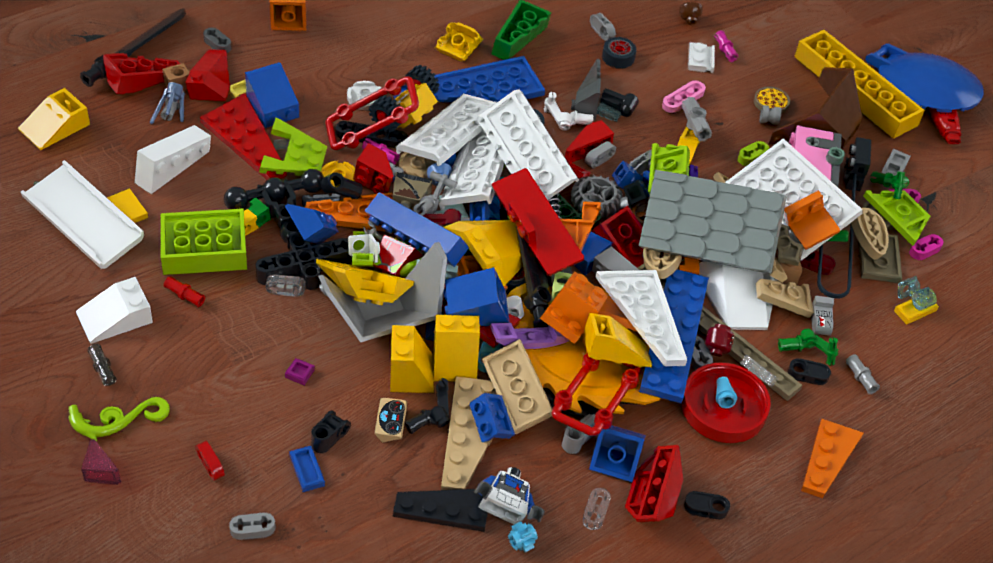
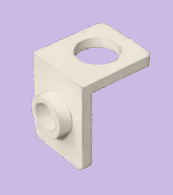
[348,234,380,263]

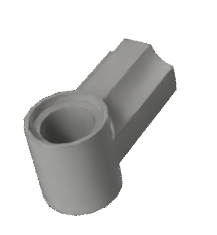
[562,414,595,454]

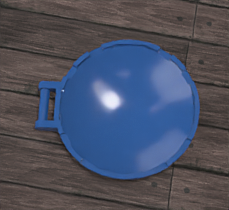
[865,43,984,113]

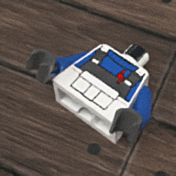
[474,467,545,524]

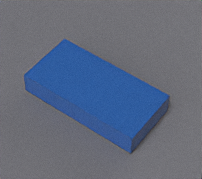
[289,445,325,492]

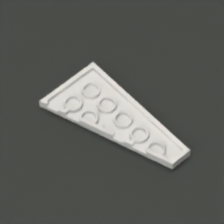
[595,270,687,366]

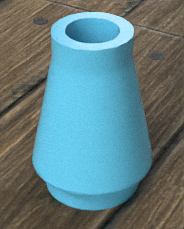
[716,377,737,408]

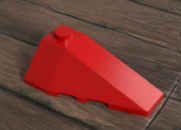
[185,49,230,101]
[103,53,180,94]

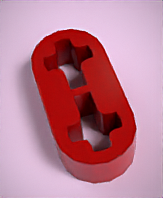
[195,441,225,481]

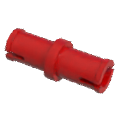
[163,276,206,308]

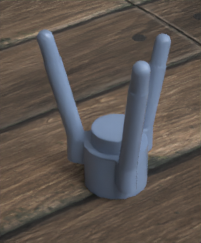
[150,82,185,124]

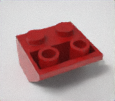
[353,143,393,194]

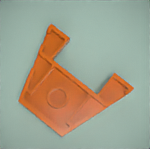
[560,201,601,251]

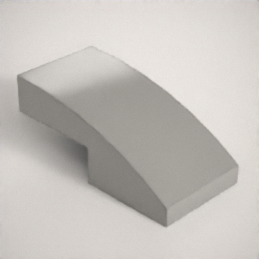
[881,149,911,176]

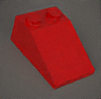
[591,205,644,268]

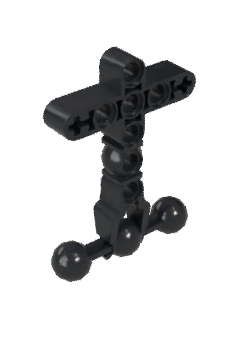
[223,169,352,290]

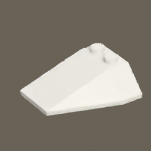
[699,261,777,330]

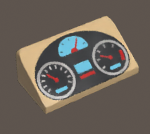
[375,398,408,443]

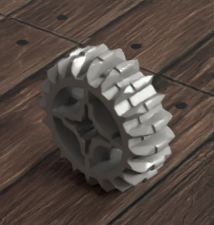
[571,174,623,219]

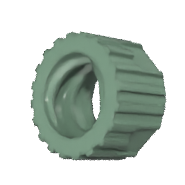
[826,147,845,165]

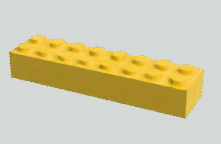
[795,30,925,139]

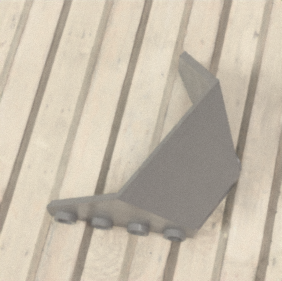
[318,242,447,342]

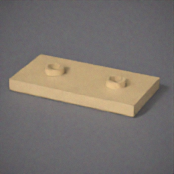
[482,339,553,434]

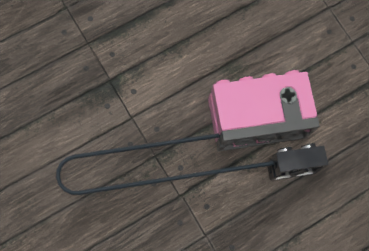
[789,126,871,299]

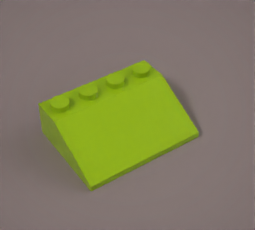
[161,209,247,275]

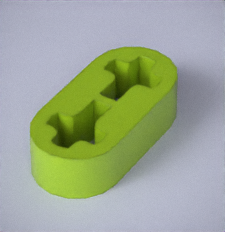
[738,141,769,166]

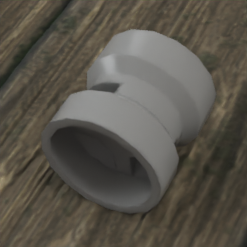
[760,105,781,125]

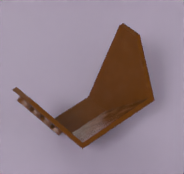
[769,67,863,150]

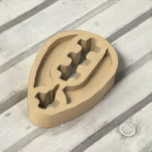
[851,208,889,260]
[643,249,682,279]

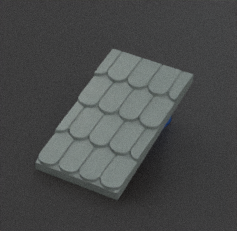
[639,170,787,274]

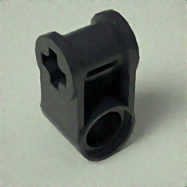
[311,410,351,453]

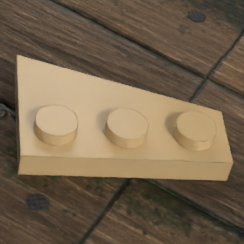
[755,279,814,318]

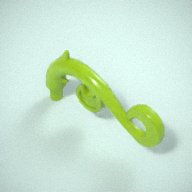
[68,397,170,442]

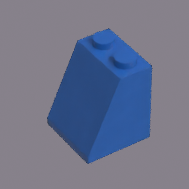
[245,62,299,128]
[444,268,510,326]

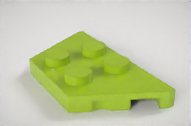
[648,143,690,195]
[863,190,930,246]

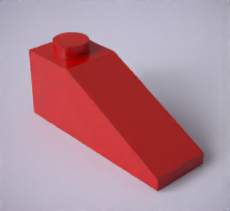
[565,120,614,163]

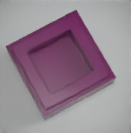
[285,358,315,385]

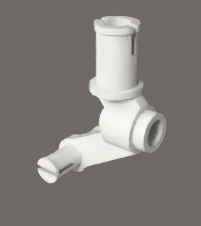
[544,92,593,130]

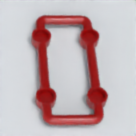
[326,76,419,150]
[551,353,641,436]

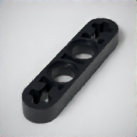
[336,121,408,149]

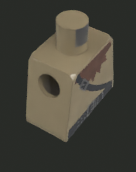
[393,172,432,211]

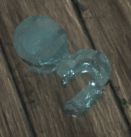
[897,276,937,310]

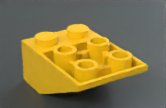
[18,88,90,150]
[583,313,652,367]

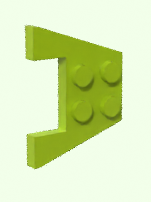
[259,118,327,176]

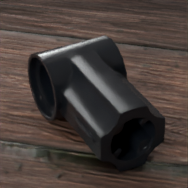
[600,88,639,117]
[320,172,363,199]

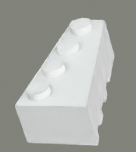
[135,125,211,194]

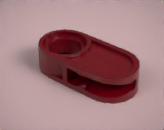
[800,250,836,275]

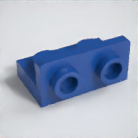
[470,393,515,443]

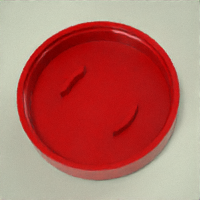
[681,363,771,443]

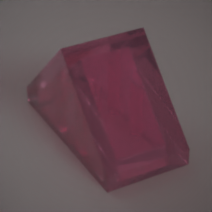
[81,439,121,485]

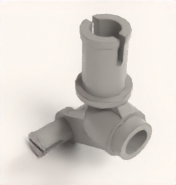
[414,171,458,216]

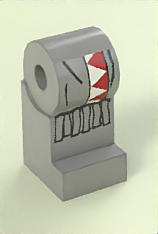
[811,296,834,336]

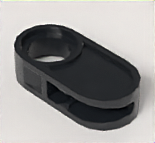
[787,358,831,385]
[684,491,730,519]

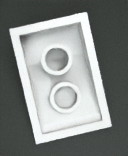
[76,277,153,344]

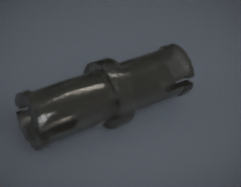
[87,344,117,386]

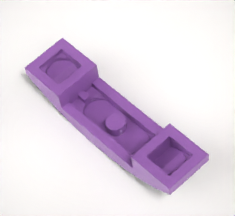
[490,323,570,349]

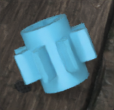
[508,521,538,552]

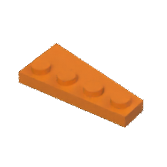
[801,419,864,499]

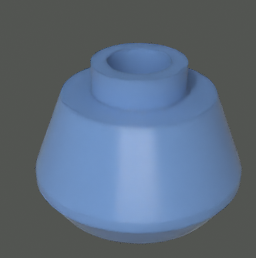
[427,162,452,186]

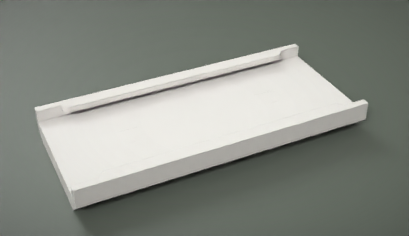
[478,89,579,200]
[396,94,497,166]
[439,130,505,210]
[21,160,144,269]

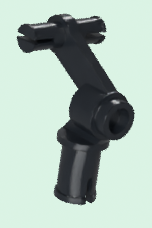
[404,378,450,434]

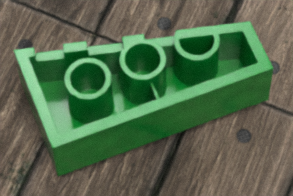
[491,0,552,60]

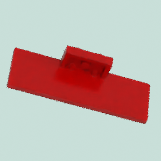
[492,168,584,276]

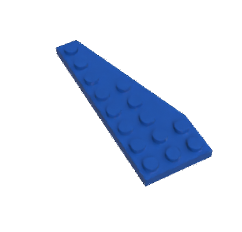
[393,56,545,102]

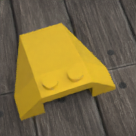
[443,220,523,286]
[316,259,414,305]

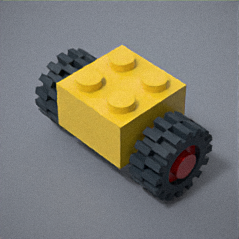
[369,65,439,132]

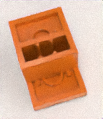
[540,271,608,344]

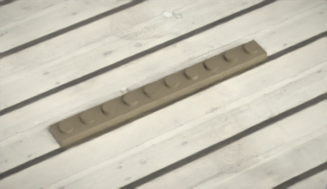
[638,264,802,401]

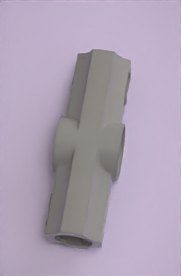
[681,97,712,141]

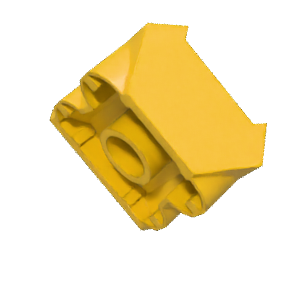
[434,22,483,61]

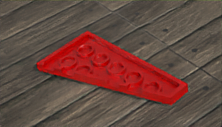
[200,93,287,180]

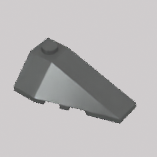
[571,59,601,120]

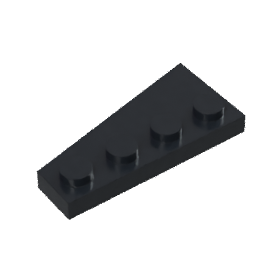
[393,489,488,532]

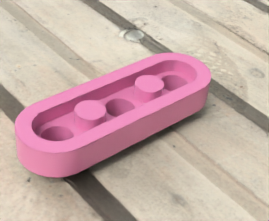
[662,81,705,113]

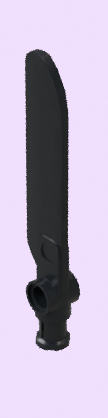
[80,8,186,87]
[516,226,552,328]

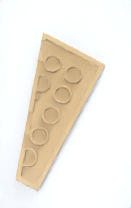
[441,376,497,490]

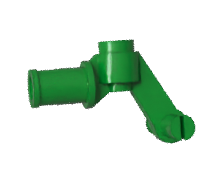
[870,171,909,199]
[778,329,839,366]

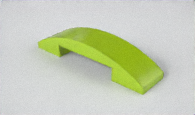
[352,231,373,267]

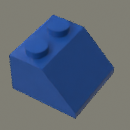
[285,204,339,244]
[589,425,646,482]

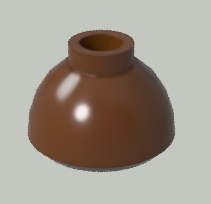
[679,2,703,25]

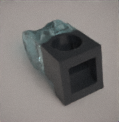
[623,180,650,205]

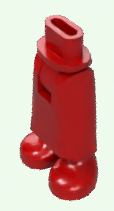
[929,107,962,144]

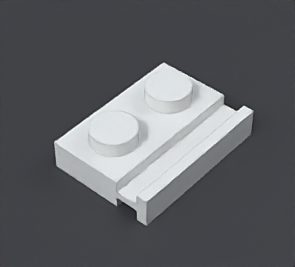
[688,42,715,73]

